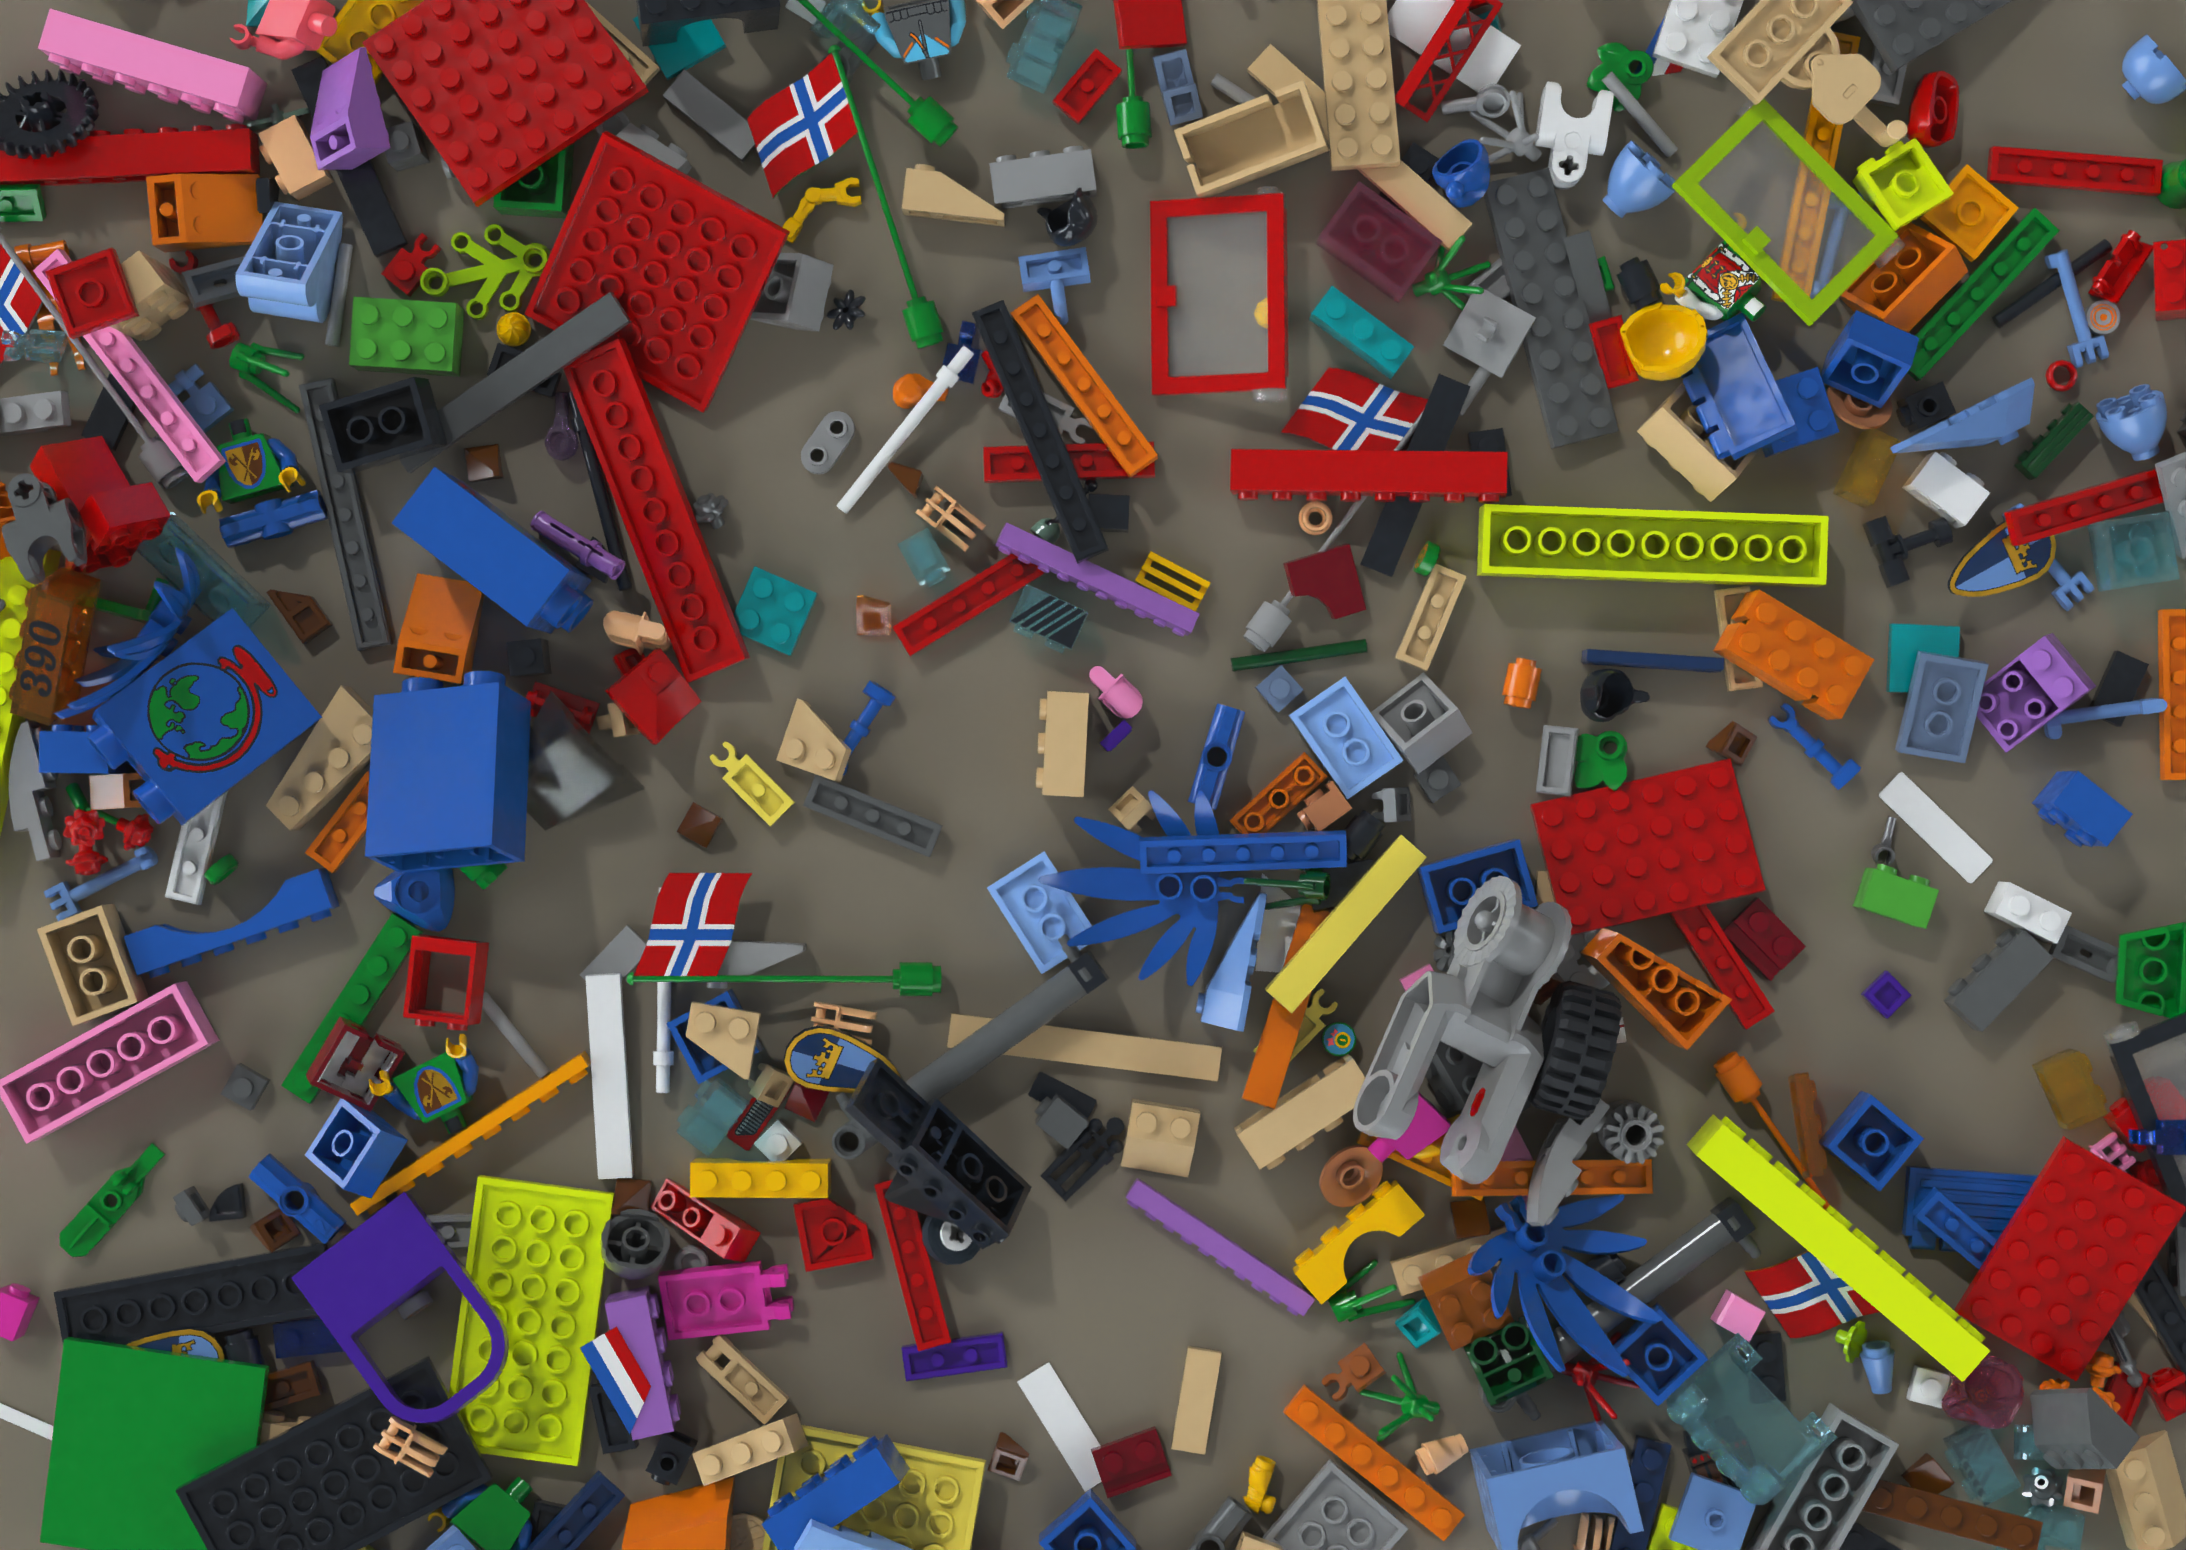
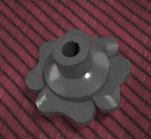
[693,493,729,529]
[2022,1467,2064,1507]

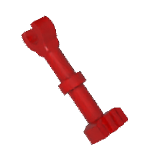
[169,250,240,349]

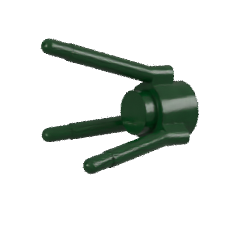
[1243,868,1331,910]

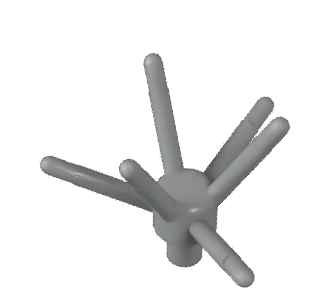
[1470,90,1542,163]

